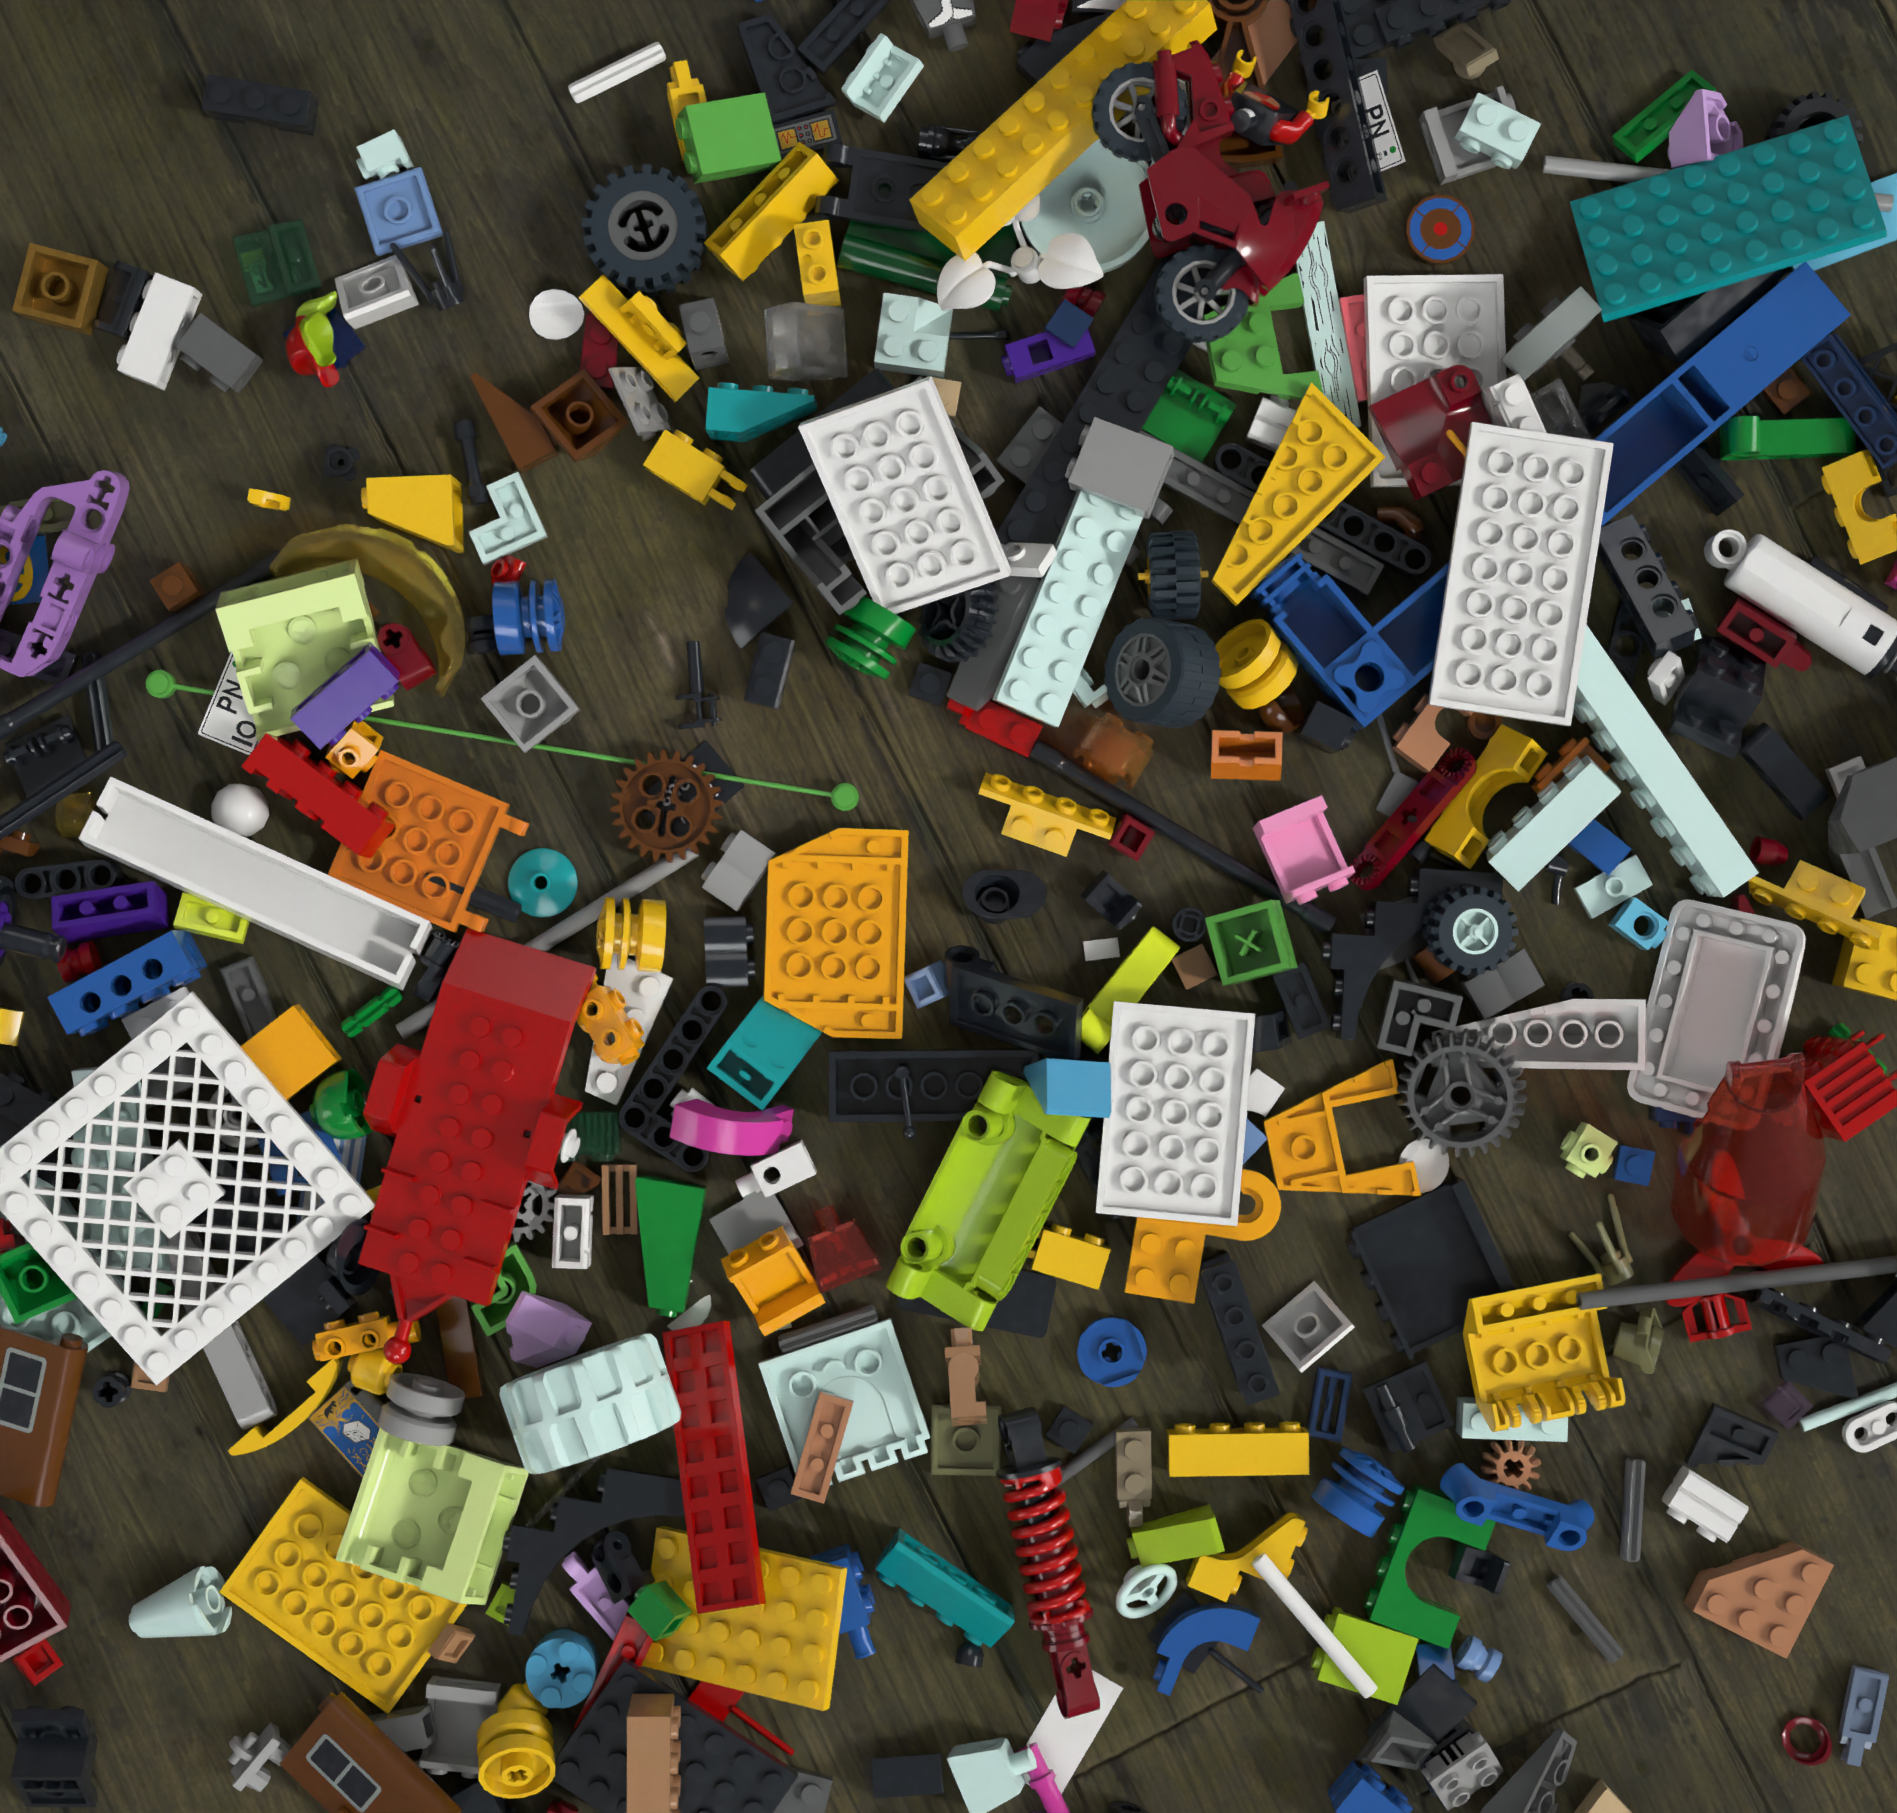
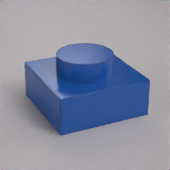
[1612,1144,1655,1186]

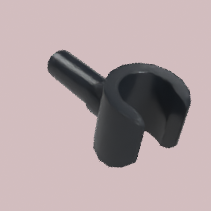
[1407,840,1457,870]
[1545,855,1569,905]

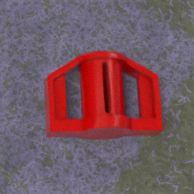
[1682,1292,1752,1343]

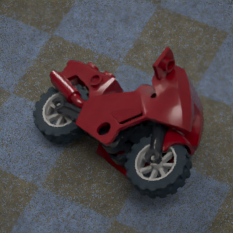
[1091,40,1329,343]

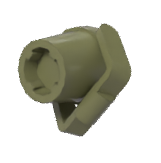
[1612,1308,1664,1374]

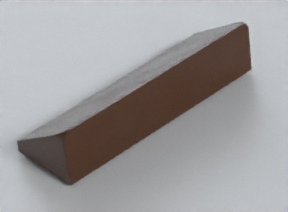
[437,1296,486,1399]

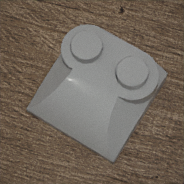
[481,655,580,753]

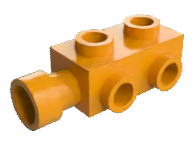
[576,965,645,1066]
[312,1311,421,1362]

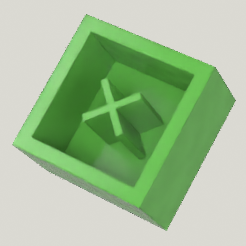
[1205,900,1298,986]

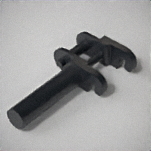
[675,641,723,730]

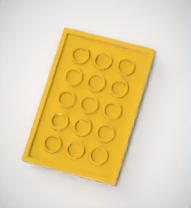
[219,1477,467,1714]
[641,1526,847,1711]

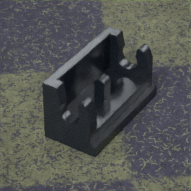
[92,260,154,341]
[871,1753,944,1798]

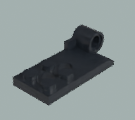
[944,945,1083,1060]

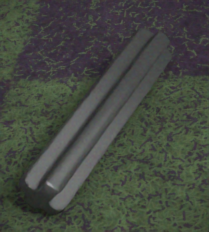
[778,1305,878,1354]
[1620,1458,1646,1562]
[1546,1574,1624,1663]

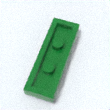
[1612,70,1716,163]

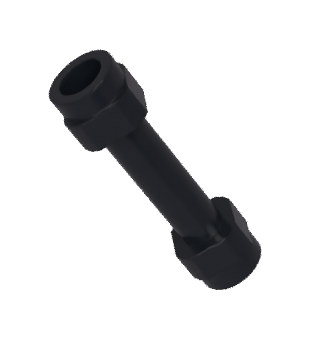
[453,419,489,506]

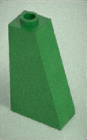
[635,1175,708,1317]

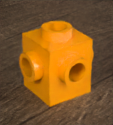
[325,721,383,779]

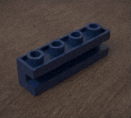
[1801,334,1897,469]

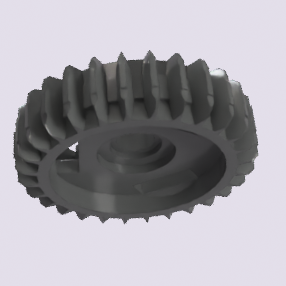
[1396,1028,1527,1158]

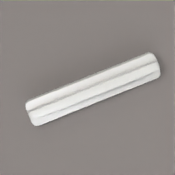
[568,42,666,103]

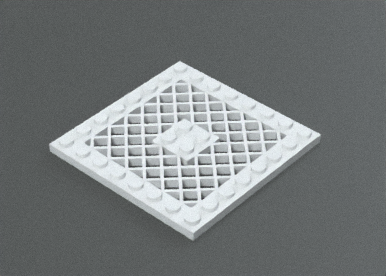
[0,991,376,1386]

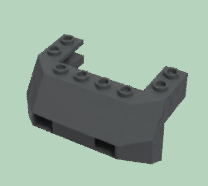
[755,376,1005,615]
[1828,756,1897,919]

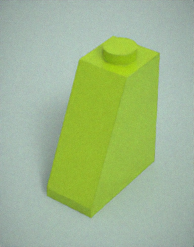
[1126,1504,1225,1567]

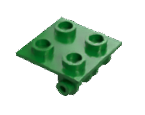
[1142,369,1237,463]

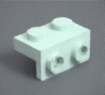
[842,33,924,123]
[1454,92,1541,169]

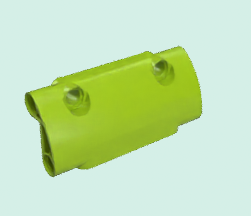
[885,1070,1091,1331]

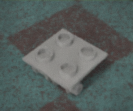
[608,367,671,441]
[709,1191,804,1254]
[1421,1730,1504,1811]

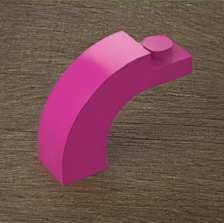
[670,1099,794,1156]

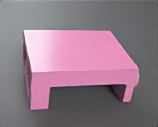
[1253,795,1355,905]

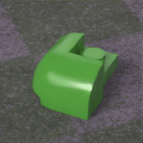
[470,1240,537,1337]

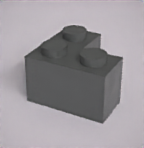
[1375,977,1463,1056]

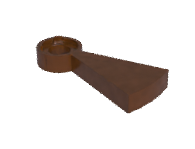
[1207,0,1283,168]

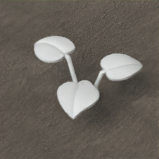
[937,193,1103,311]

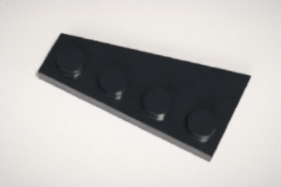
[1750,1287,1892,1364]

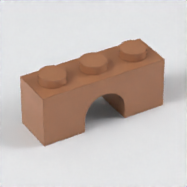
[1392,693,1473,773]

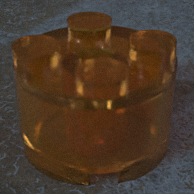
[1073,713,1154,790]

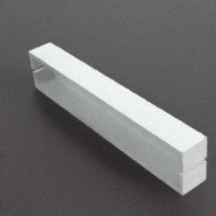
[78,776,433,991]

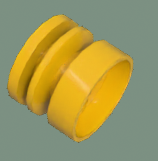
[596,897,666,973]

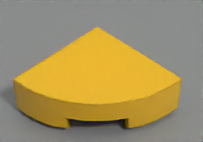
[247,488,291,511]

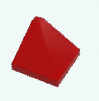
[11,1639,64,1686]

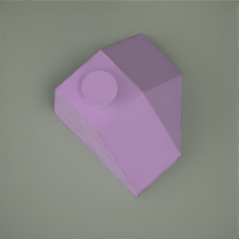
[1668,89,1743,169]
[505,1291,592,1368]

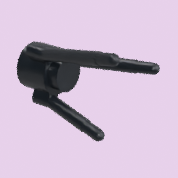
[390,230,465,311]

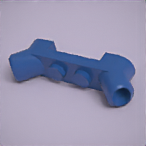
[1440,1463,1595,1551]

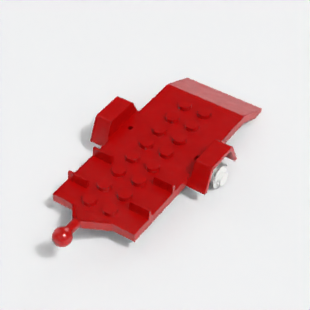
[358,928,596,1364]

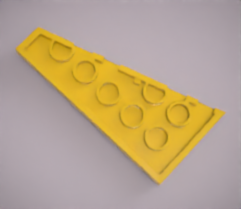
[1211,382,1386,606]

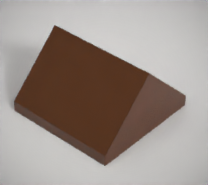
[530,369,628,462]

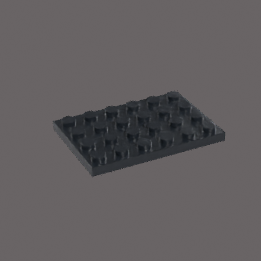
[553,1657,798,1813]

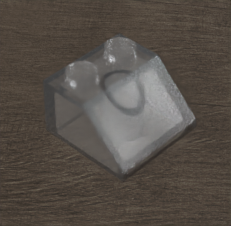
[764,302,848,381]

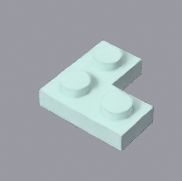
[469,472,548,565]

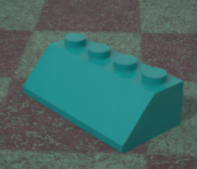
[875,1528,1015,1648]

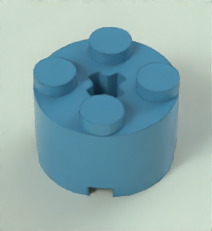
[525,1629,600,1708]

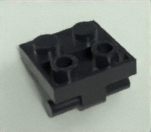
[1361,1360,1454,1453]

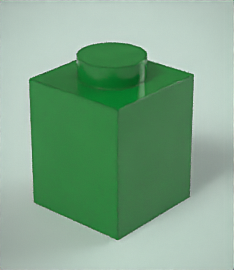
[627,1581,692,1641]

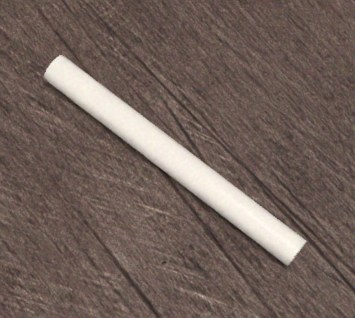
[1251,1553,1378,1698]

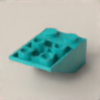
[705,382,817,442]
[707,996,822,1111]

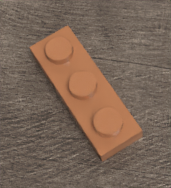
[791,1391,854,1504]

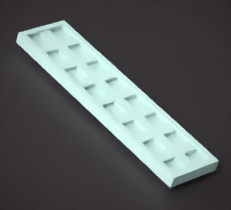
[992,489,1143,727]

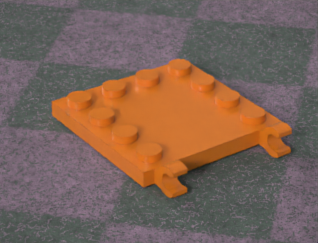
[328,750,529,932]

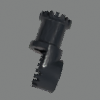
[413,929,461,1004]

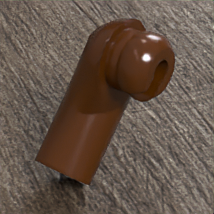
[1375,506,1424,541]

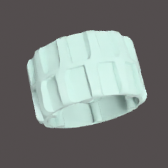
[499,1333,682,1474]

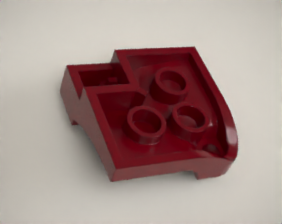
[1367,365,1493,501]

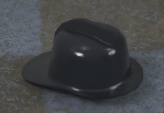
[962,870,1047,924]
[326,1219,379,1296]

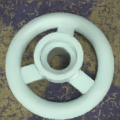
[1116,1564,1178,1619]

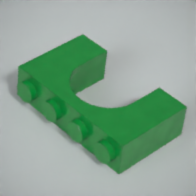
[1363,1483,1496,1649]

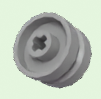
[378,1373,466,1446]

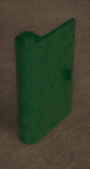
[837,184,1021,312]

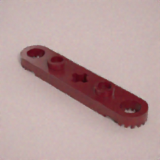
[1349,747,1477,890]

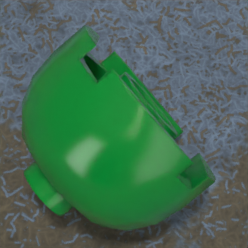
[310,1069,372,1140]

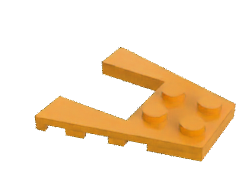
[1262,1059,1421,1196]

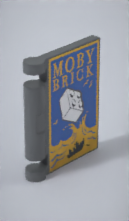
[308,1379,384,1479]

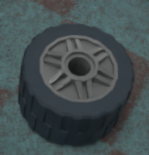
[1104,617,1221,728]

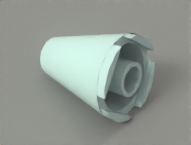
[129,1566,232,1638]

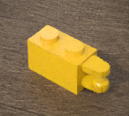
[643,429,748,510]
[1027,1223,1111,1290]

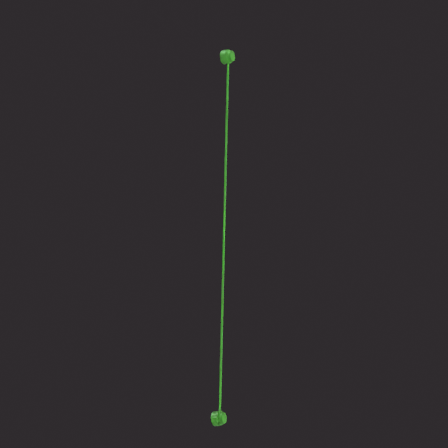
[146,670,859,811]

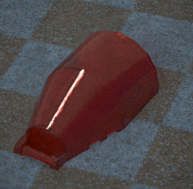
[1671,1052,1826,1266]

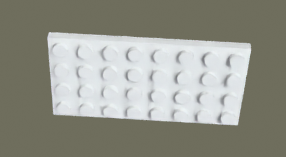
[1428,422,1614,726]

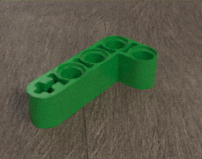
[1719,416,1856,460]

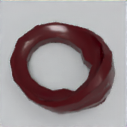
[1781,1716,1832,1766]

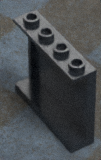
[1345,1177,1516,1360]

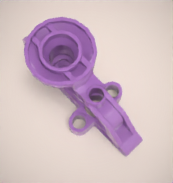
[0,470,130,677]

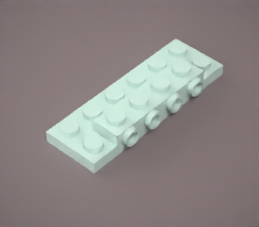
[71,1067,171,1275]

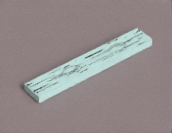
[1295,221,1361,428]

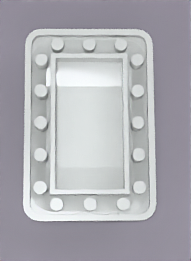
[1627,900,1806,1130]

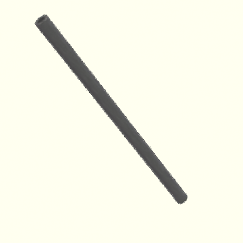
[1576,1255,1897,1310]

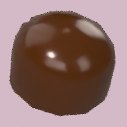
[1258,685,1305,733]

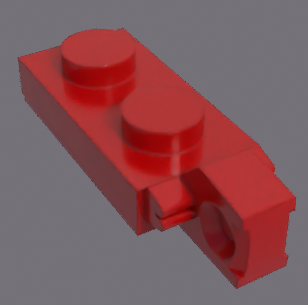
[946,699,1043,758]

